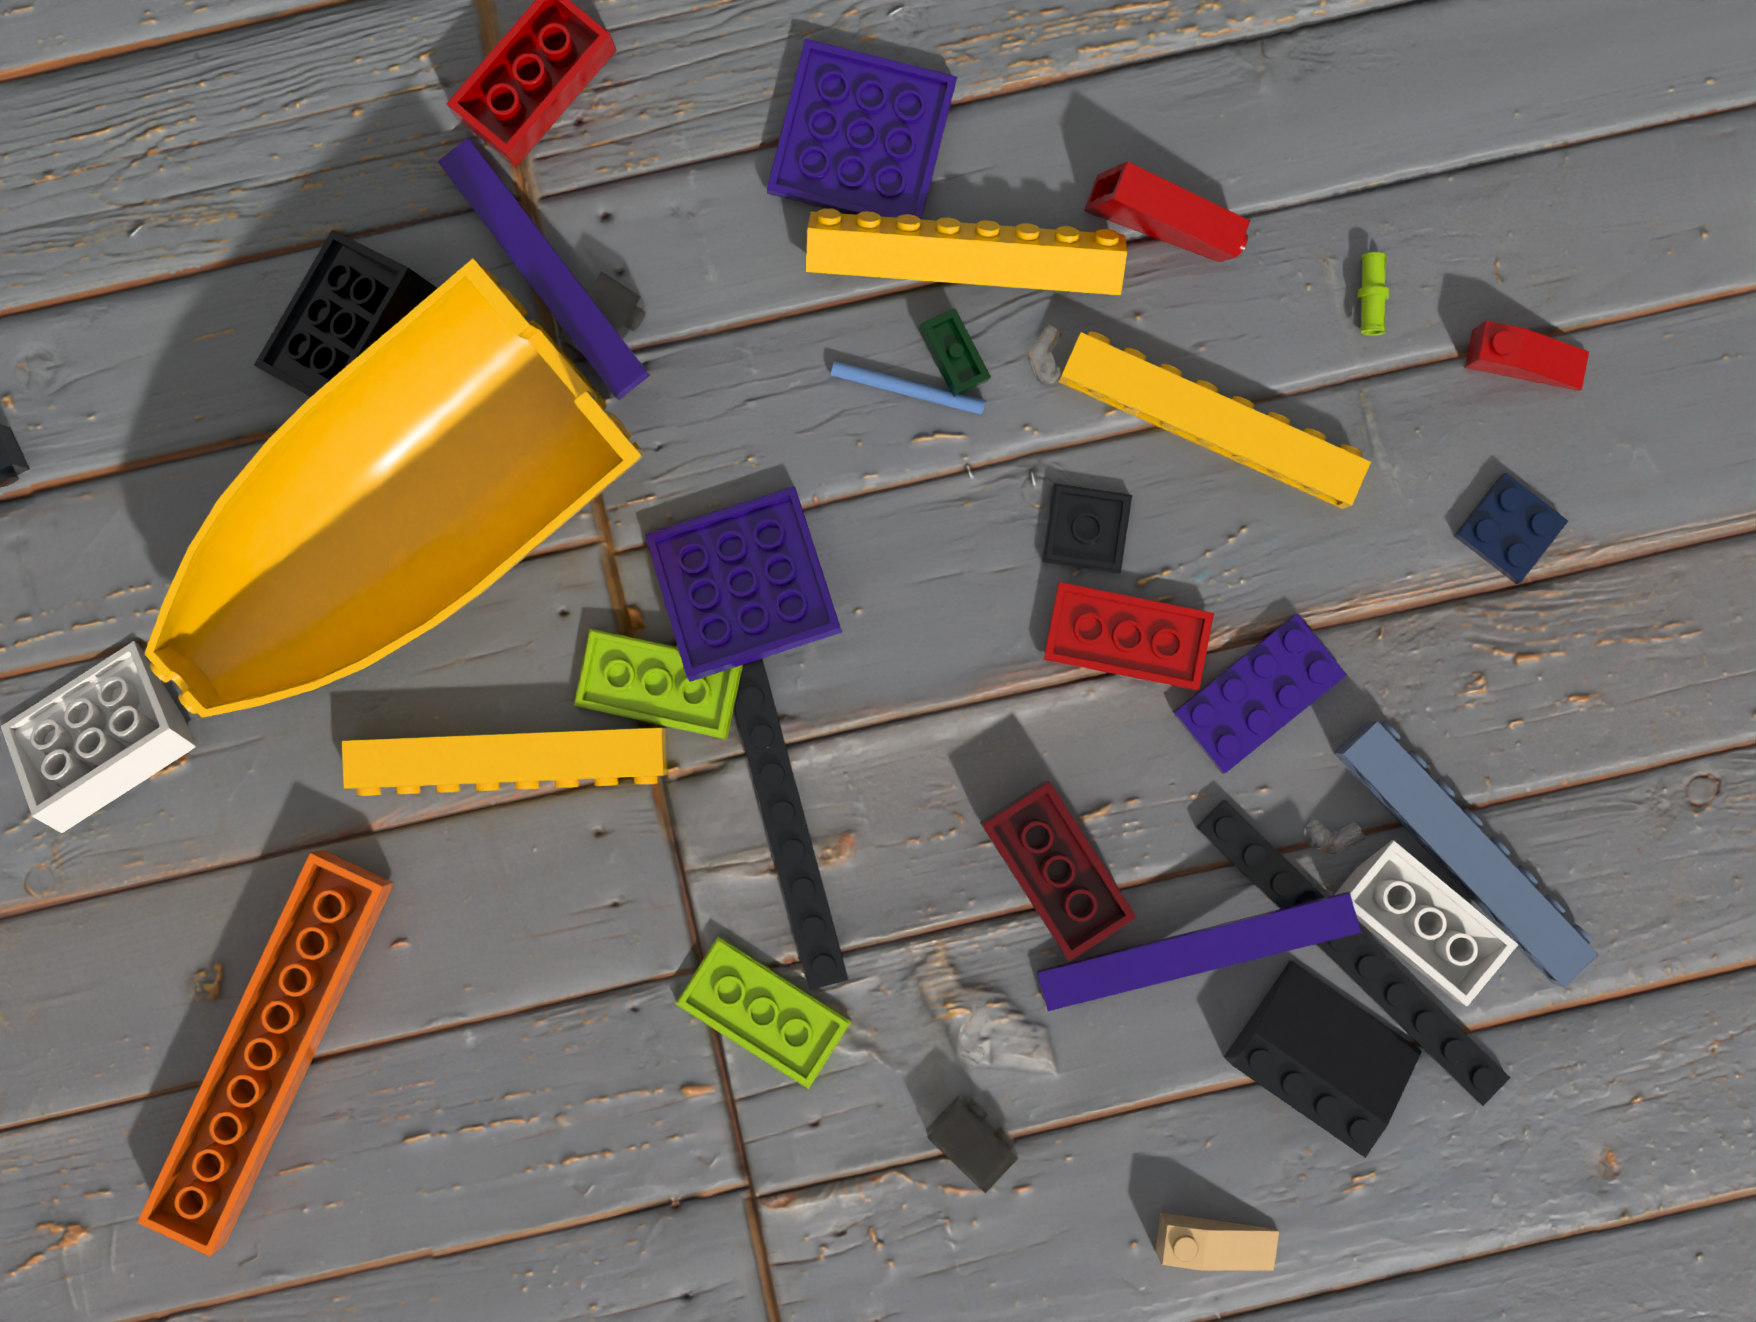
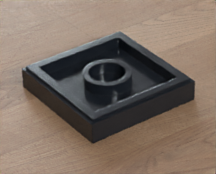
[1042,483,1132,573]

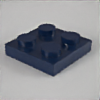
[1454,473,1568,584]

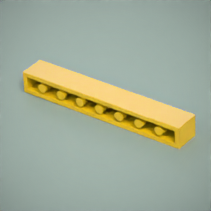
[806,209,1127,295]
[1058,331,1371,509]
[342,728,668,796]

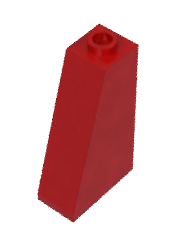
[1084,161,1250,262]

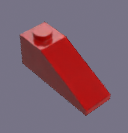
[1465,321,1589,391]

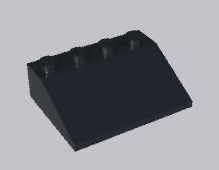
[254,230,437,397]
[1224,960,1422,1158]

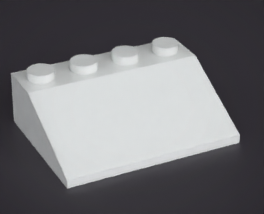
[1,641,196,833]

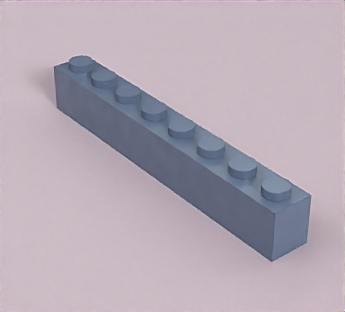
[1334,721,1599,987]

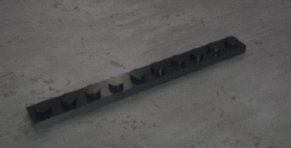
[734,658,848,990]
[1196,800,1510,1106]

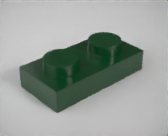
[918,308,991,397]

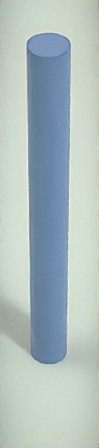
[831,360,986,415]

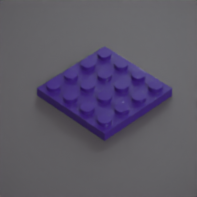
[767,39,957,220]
[645,486,842,682]

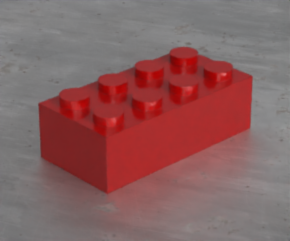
[446,0,617,168]

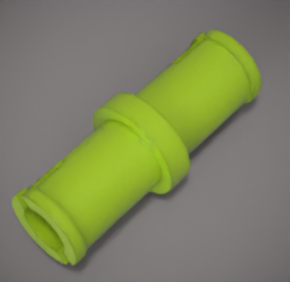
[1357,252,1389,336]

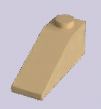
[1155,1212,1279,1271]

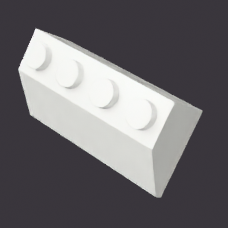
[1334,840,1518,1006]

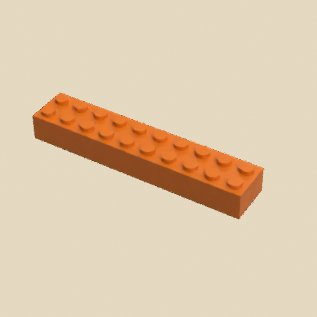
[137,850,395,1257]

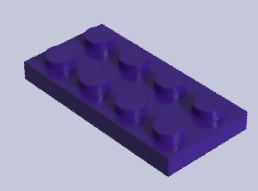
[1173,614,1347,774]

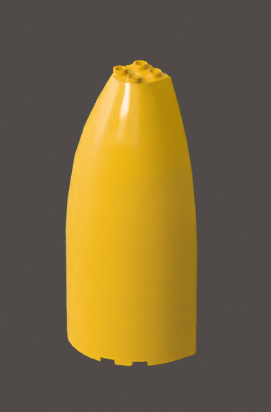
[144,258,645,718]

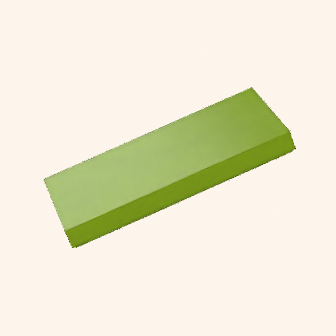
[574,629,743,739]
[675,936,851,1089]

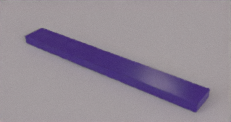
[438,137,650,400]
[1037,892,1361,1011]

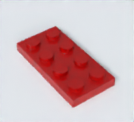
[1043,582,1214,691]

